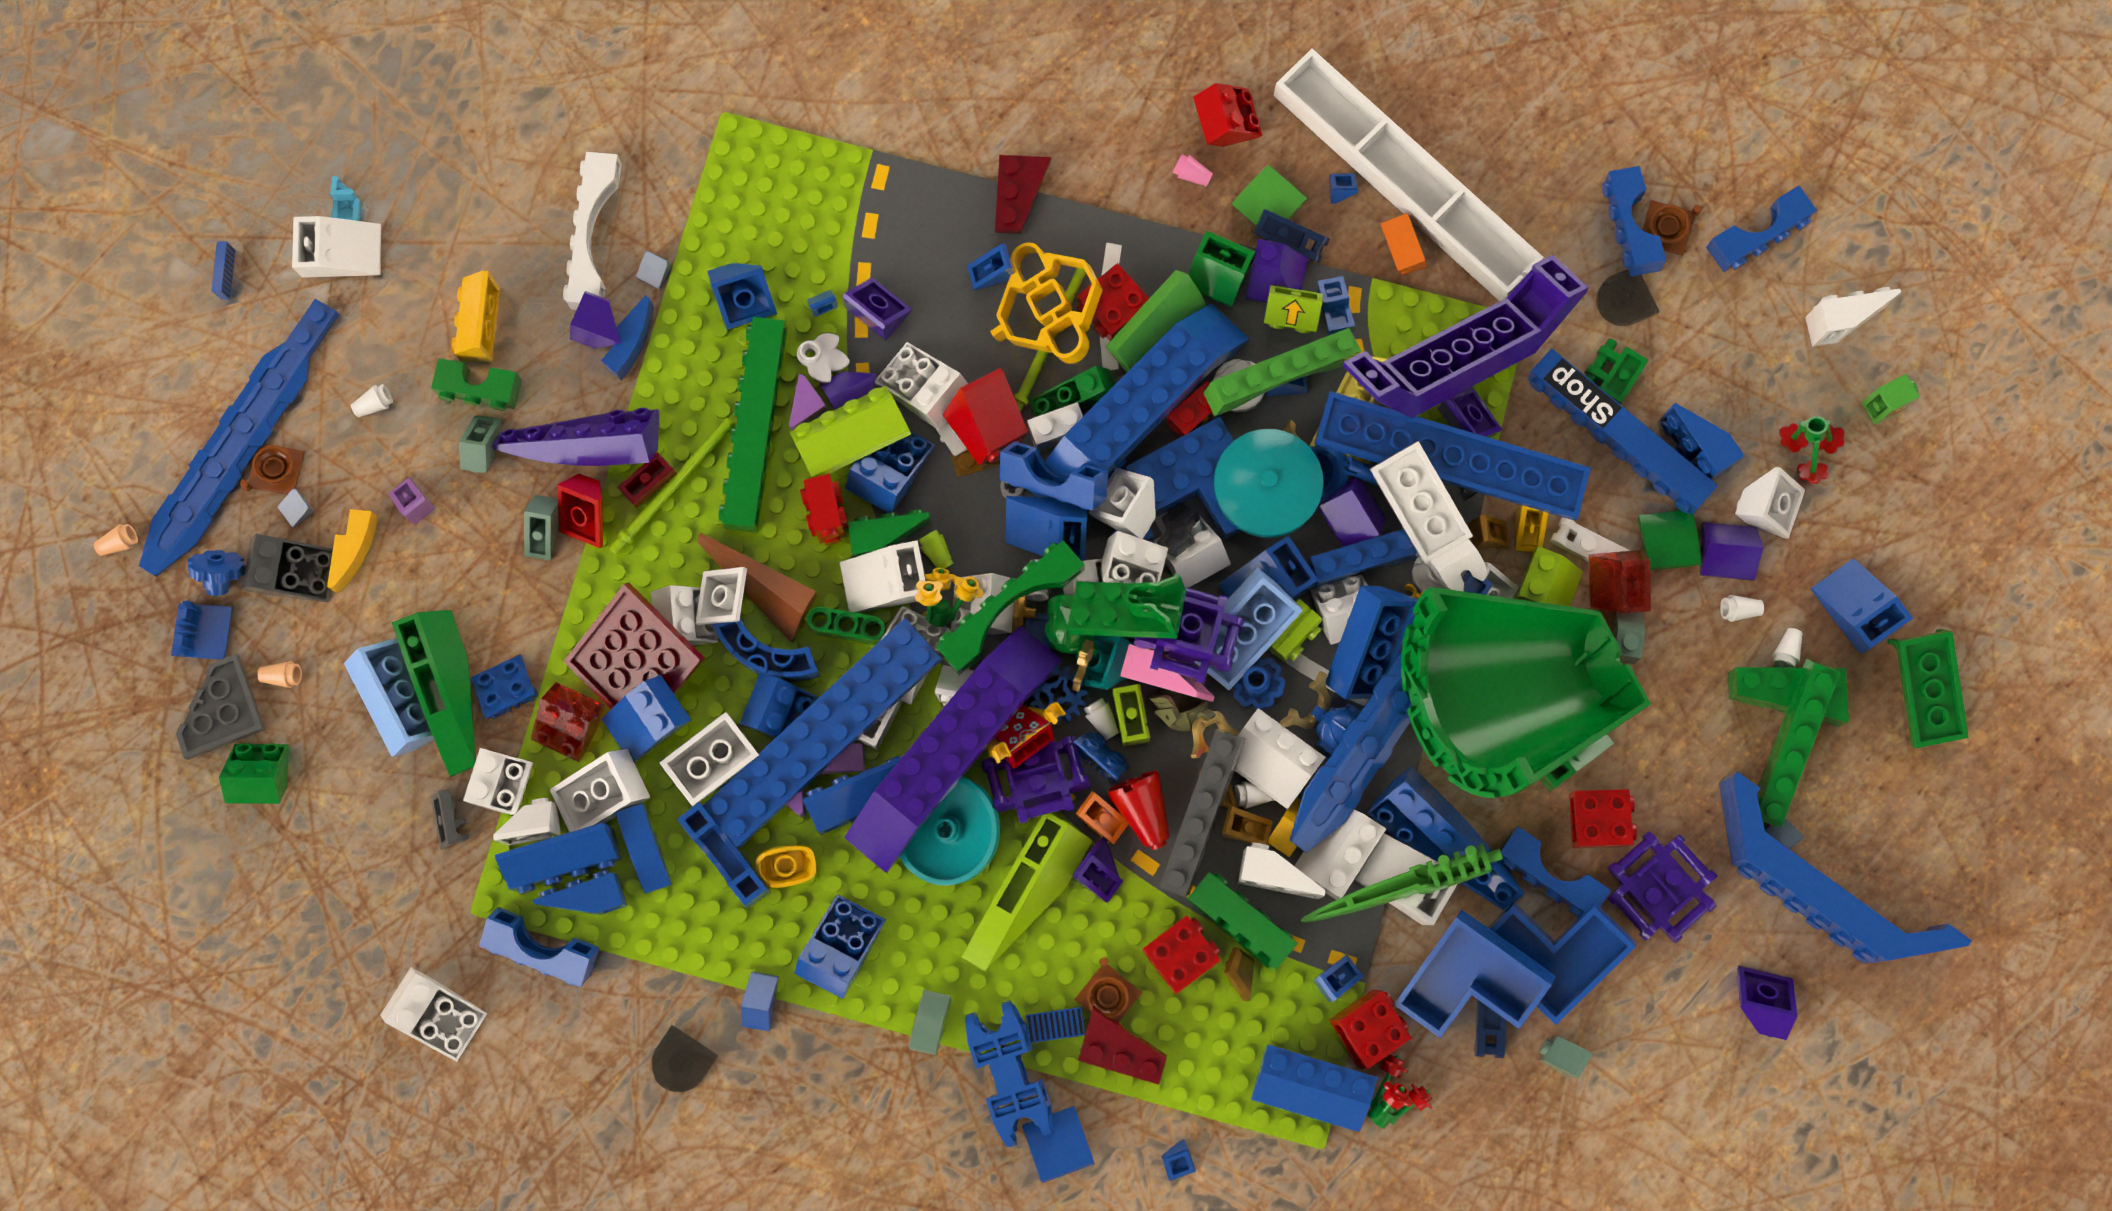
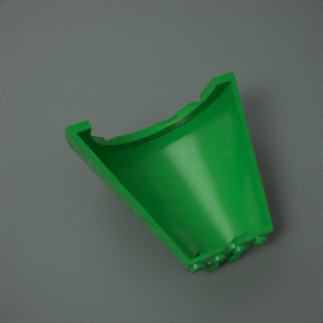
[1401,587,1651,798]

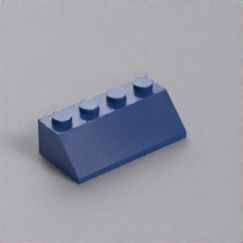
[1326,586,1418,699]
[495,823,622,894]
[1251,1045,1378,1132]

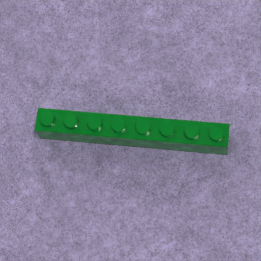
[719,317,787,533]

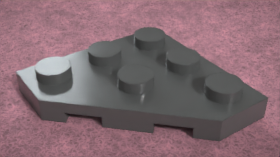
[176,654,265,760]

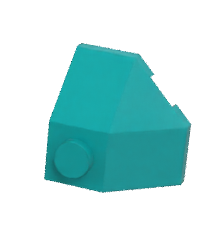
[1075,635,1136,690]

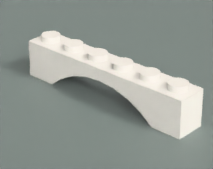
[563,152,622,310]

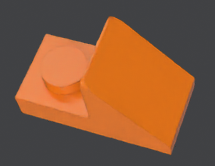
[1076,791,1128,844]

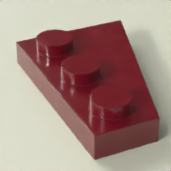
[995,155,1052,234]
[1078,1006,1167,1085]

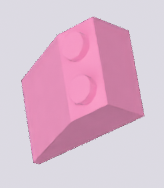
[1120,644,1215,702]

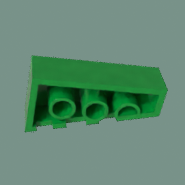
[1728,667,1849,727]
[1186,872,1298,972]

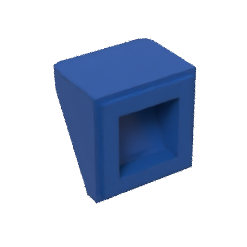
[807,290,838,317]

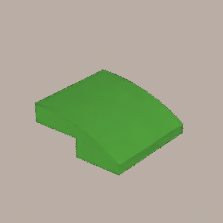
[1232,165,1308,225]

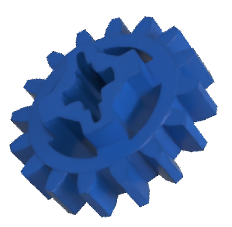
[1029,666,1087,725]

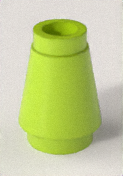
[918,530,954,569]

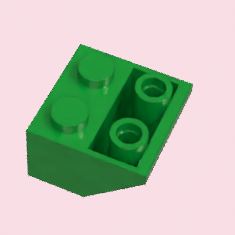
[1188,230,1255,308]
[219,743,290,804]

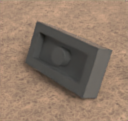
[431,789,469,850]

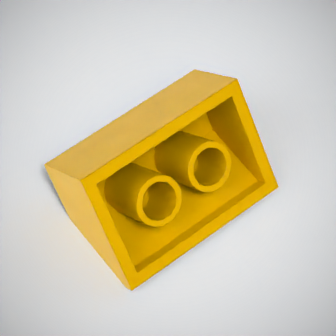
[451,271,500,363]

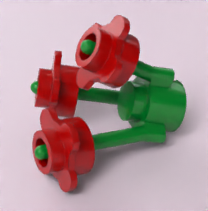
[1367,1054,1433,1129]

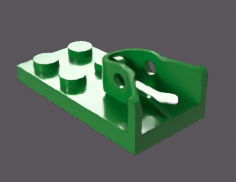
[1067,573,1186,639]
[1887,629,1969,748]

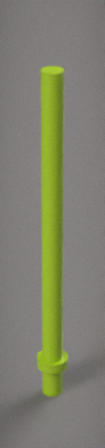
[1014,268,1086,412]
[609,417,735,555]

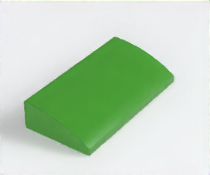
[1105,270,1206,373]

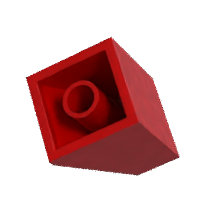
[942,368,1028,466]

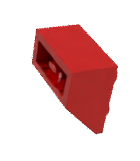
[1193,83,1263,147]

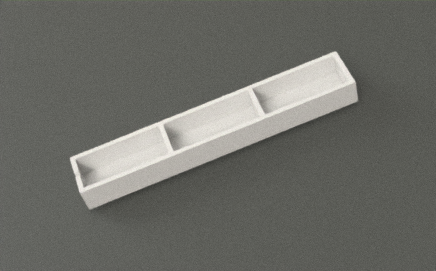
[1273,49,1544,301]

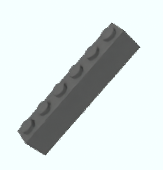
[1159,729,1246,897]

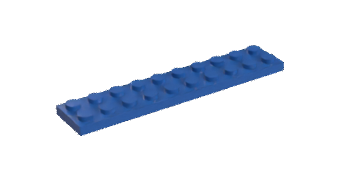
[1315,391,1591,521]
[703,618,943,848]

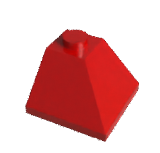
[557,473,603,548]

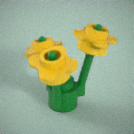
[915,568,984,627]

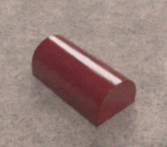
[617,452,677,508]

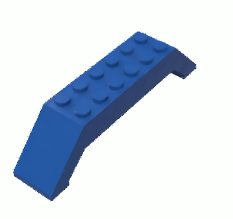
[1027,303,1250,498]
[1719,772,1972,964]

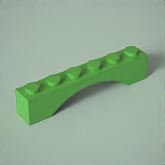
[1203,328,1361,416]

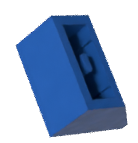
[739,674,819,739]

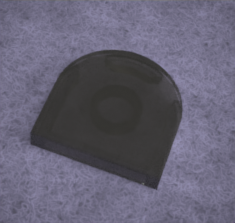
[1596,269,1660,326]
[652,1025,719,1092]

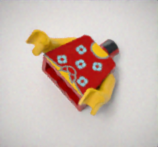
[988,702,1066,769]

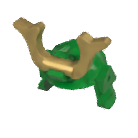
[1045,595,1098,692]

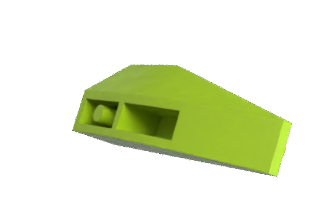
[961,813,1093,972]

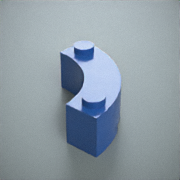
[713,617,821,682]

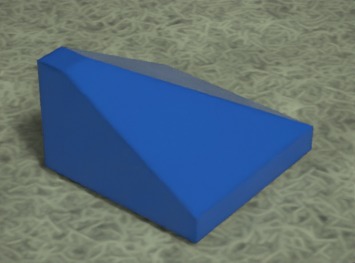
[1329,173,1358,204]
[1161,1139,1196,1181]

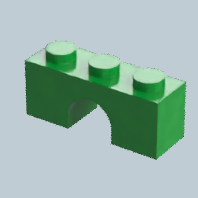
[431,358,522,411]

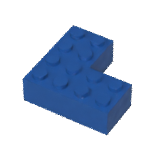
[1125,417,1242,541]
[1488,901,1636,1025]
[1394,909,1556,1038]

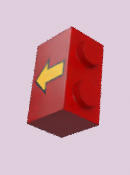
[1166,381,1214,438]

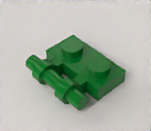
[1584,338,1649,405]

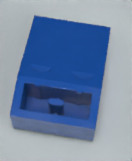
[1660,403,1745,480]
[845,430,935,513]
[1005,496,1087,561]
[1218,536,1319,600]
[1810,558,1913,654]
[794,894,886,999]

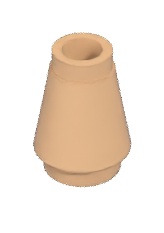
[94,524,138,556]
[258,661,302,688]

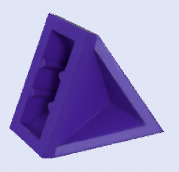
[570,291,621,349]
[819,371,876,410]
[1073,837,1123,903]

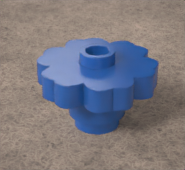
[187,550,245,596]
[1232,657,1286,711]

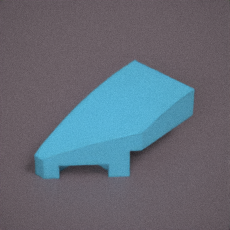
[330,176,361,221]

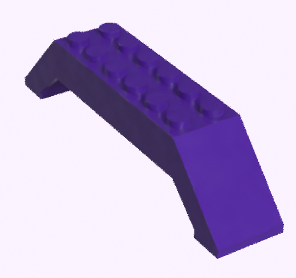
[1343,255,1589,418]
[844,626,1063,873]

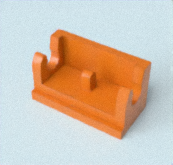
[1380,213,1427,275]

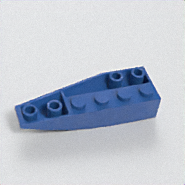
[802,756,903,835]
[1367,766,1524,910]

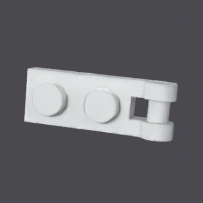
[1550,517,1630,576]

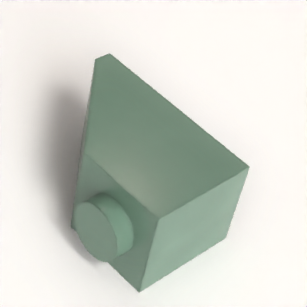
[459,415,501,473]
[524,495,559,561]
[1611,606,1645,664]
[1539,1036,1593,1078]

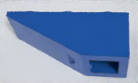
[533,870,627,915]

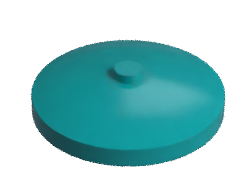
[1214,429,1323,538]
[900,776,1001,885]

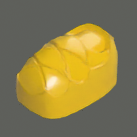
[755,845,816,888]

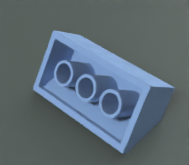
[1195,567,1303,690]
[344,638,434,757]

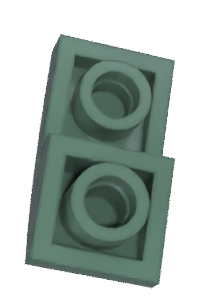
[909,990,951,1056]

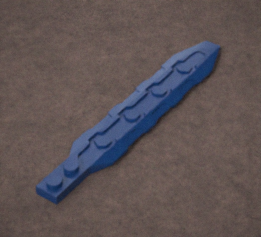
[139,299,340,577]
[1289,570,1493,853]

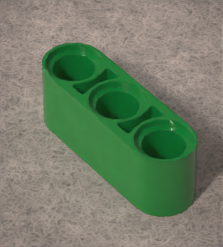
[807,607,887,645]

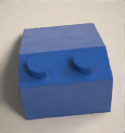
[601,675,691,763]

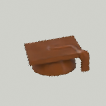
[1642,200,1701,256]
[240,444,305,495]
[1074,957,1142,1022]

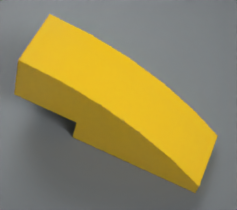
[327,509,379,593]

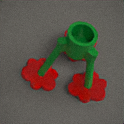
[1779,416,1845,484]

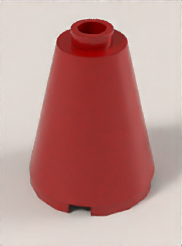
[1107,770,1170,850]

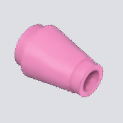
[1172,154,1213,187]

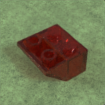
[1588,550,1651,613]
[531,682,604,762]

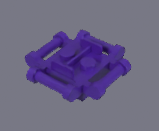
[1134,587,1244,684]
[981,736,1090,824]
[1607,831,1718,943]

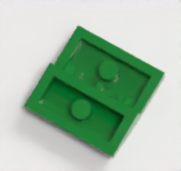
[1637,511,1702,571]

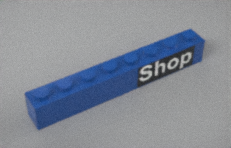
[1527,348,1718,515]

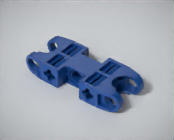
[965,1000,1054,1147]

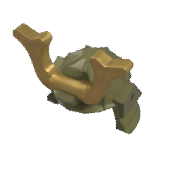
[1148,678,1239,759]

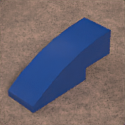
[601,295,654,381]
[615,804,672,894]

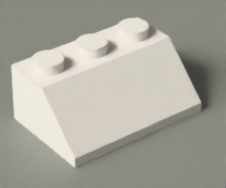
[1235,708,1325,809]
[660,712,759,807]
[1295,810,1386,900]

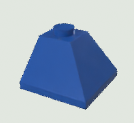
[708,263,777,330]

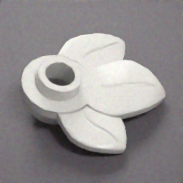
[797,333,850,383]

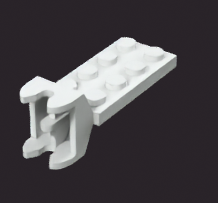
[1370,441,1487,592]

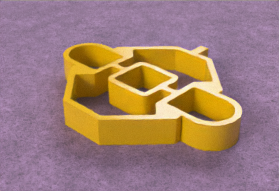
[990,242,1103,364]

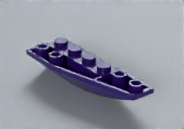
[492,408,659,466]

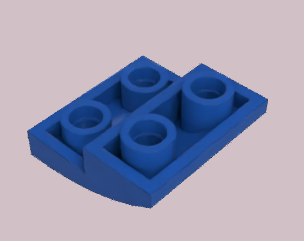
[1022,1106,1095,1183]

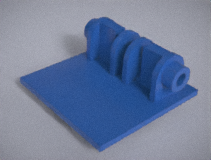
[171,601,233,660]
[471,654,538,719]
[1074,731,1130,783]

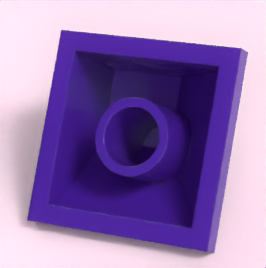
[1246,239,1308,303]
[1737,966,1798,1040]

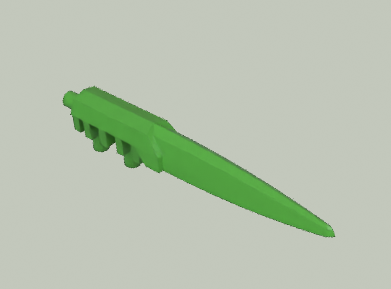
[1301,844,1503,923]

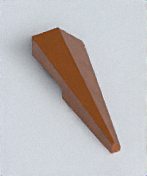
[697,533,818,643]

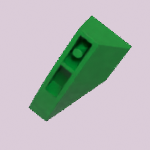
[391,610,476,777]

